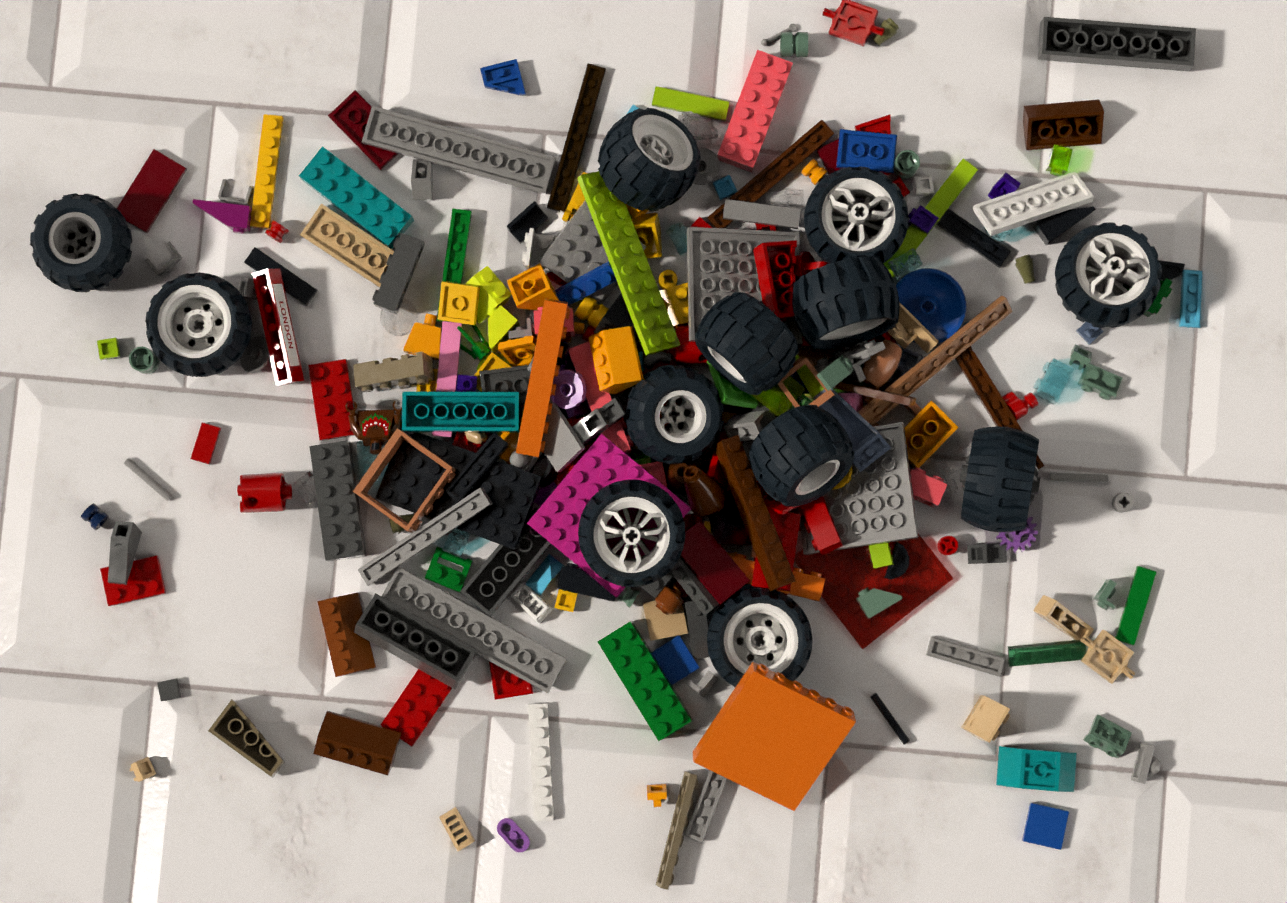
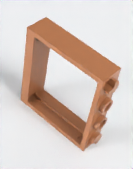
[353,428,457,533]

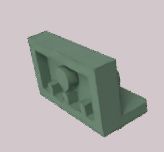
[1077,363,1123,401]
[1083,714,1132,758]

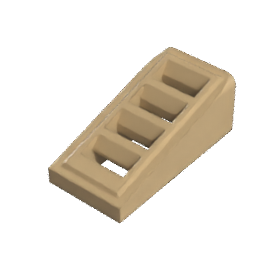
[439,807,475,851]

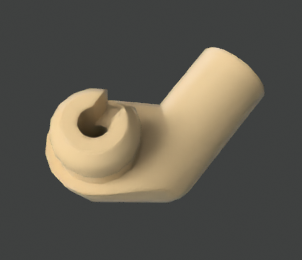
[465,432,487,444]

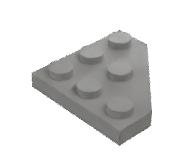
[814,340,886,373]

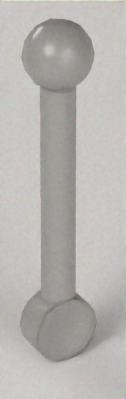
[761,24,797,46]

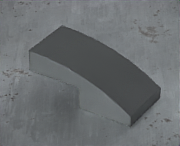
[967,543,1007,564]

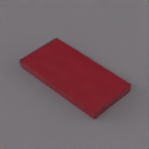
[328,90,398,170]
[117,149,187,233]
[680,521,750,605]

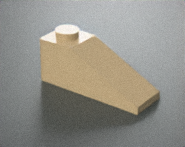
[1033,595,1094,645]

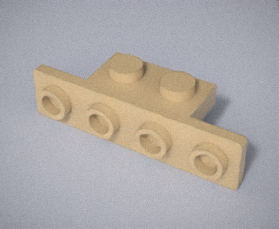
[887,302,939,353]

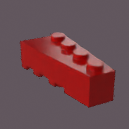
[753,240,797,322]

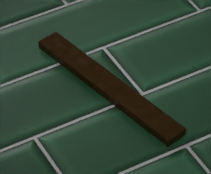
[547,63,606,213]

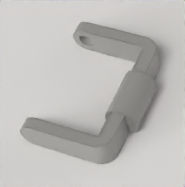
[218,179,253,206]
[145,241,182,276]

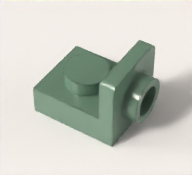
[1094,579,1117,611]

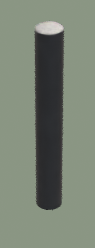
[870,693,910,745]

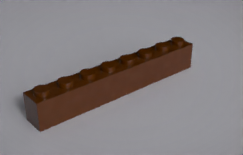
[714,435,796,591]

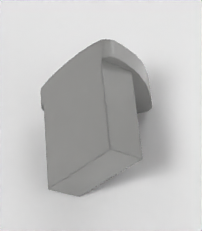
[686,671,719,697]

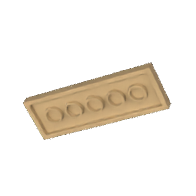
[300,204,417,288]

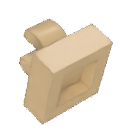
[129,757,156,782]

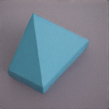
[525,554,564,595]

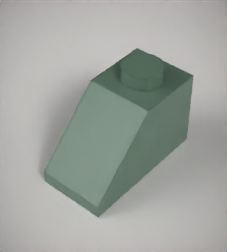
[817,355,853,391]
[855,587,903,619]

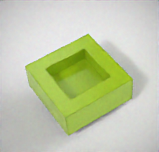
[97,338,120,360]

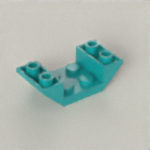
[996,746,1077,792]

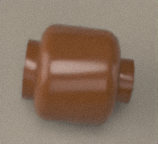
[655,586,684,615]

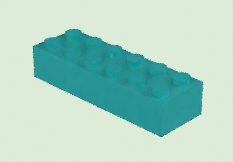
[299,146,414,249]
[402,392,521,433]

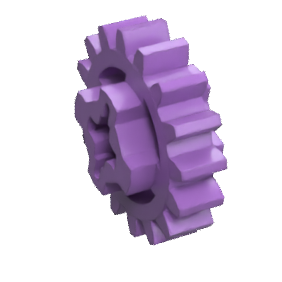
[996,517,1038,553]

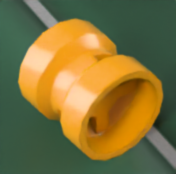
[801,159,828,185]

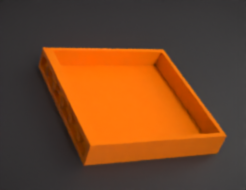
[693,662,856,811]

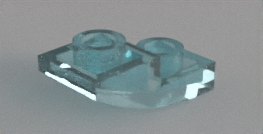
[357,441,379,482]

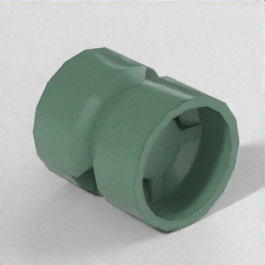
[780,32,808,57]
[893,150,920,180]
[129,346,160,374]

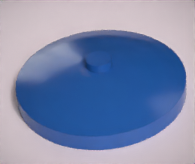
[896,268,967,343]

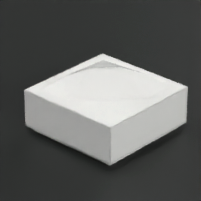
[912,175,935,196]

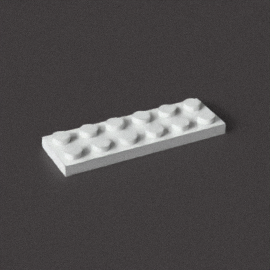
[973,171,1094,236]

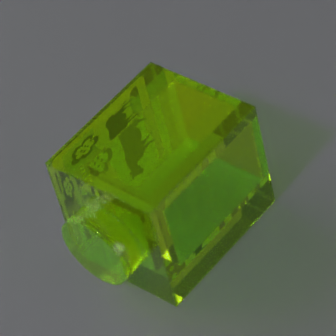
[1046,145,1073,176]

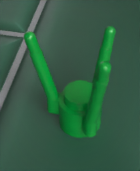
[457,325,491,361]

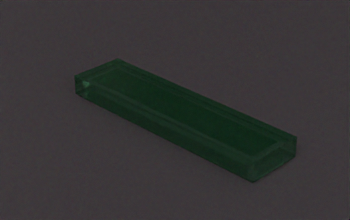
[1008,640,1086,667]

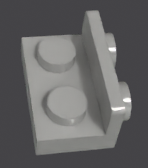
[508,318,536,340]

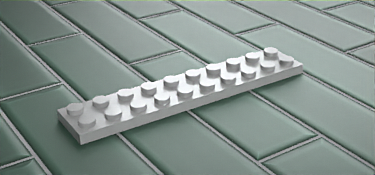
[362,106,556,195]
[382,567,567,693]

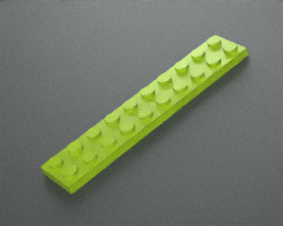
[577,171,680,355]

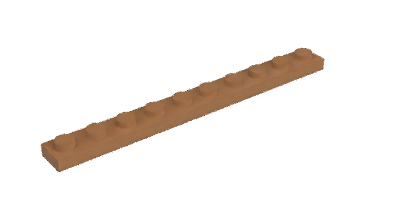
[858,296,1013,425]

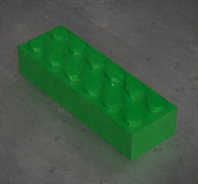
[598,621,693,741]

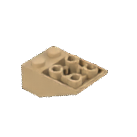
[961,695,1010,743]

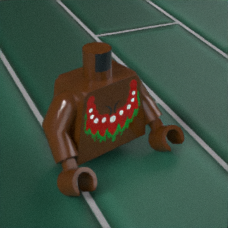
[345,400,402,455]

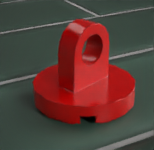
[794,251,829,278]

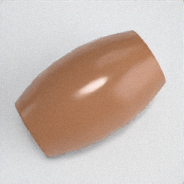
[862,339,902,389]

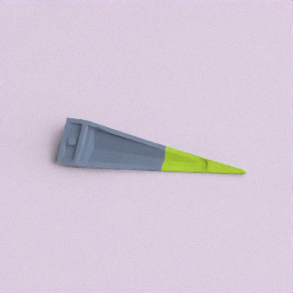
[795,355,891,472]

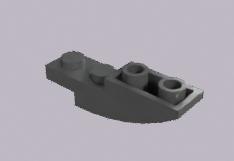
[572,398,627,447]

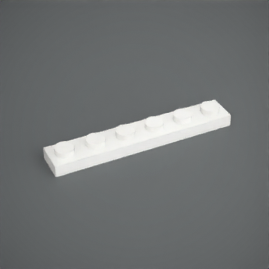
[528,703,554,822]

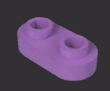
[497,818,530,852]

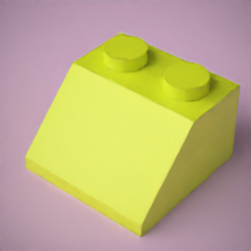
[466,266,512,324]
[488,305,520,353]

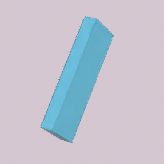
[1179,270,1202,328]

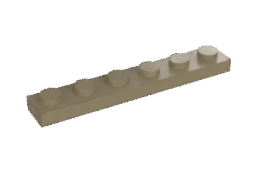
[656,771,698,890]

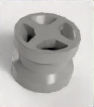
[1112,493,1134,513]

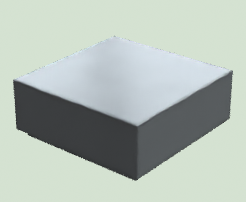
[157,678,181,701]

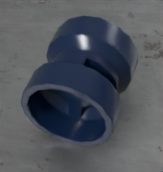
[81,503,109,530]

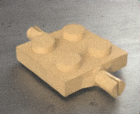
[1080,630,1135,684]

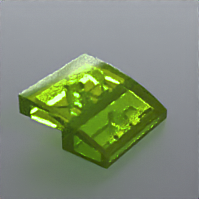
[751,376,806,416]

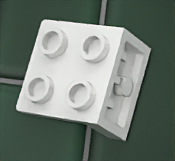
[522,228,554,274]

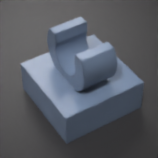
[1076,322,1104,345]

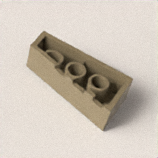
[353,352,434,392]
[208,699,284,778]

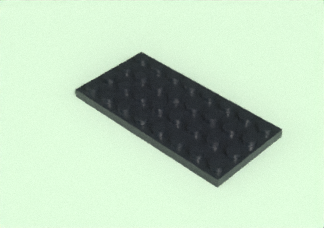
[375,432,543,550]

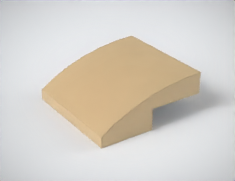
[643,601,688,641]

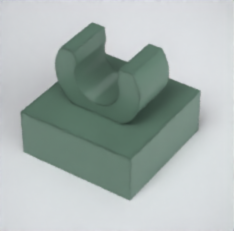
[1069,344,1092,370]

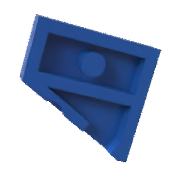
[480,59,526,96]

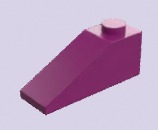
[193,199,252,234]

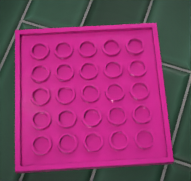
[527,433,691,598]

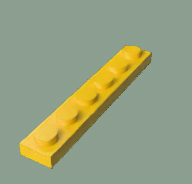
[250,114,284,229]

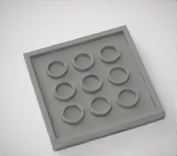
[539,200,646,305]

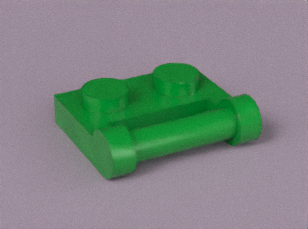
[425,546,473,593]

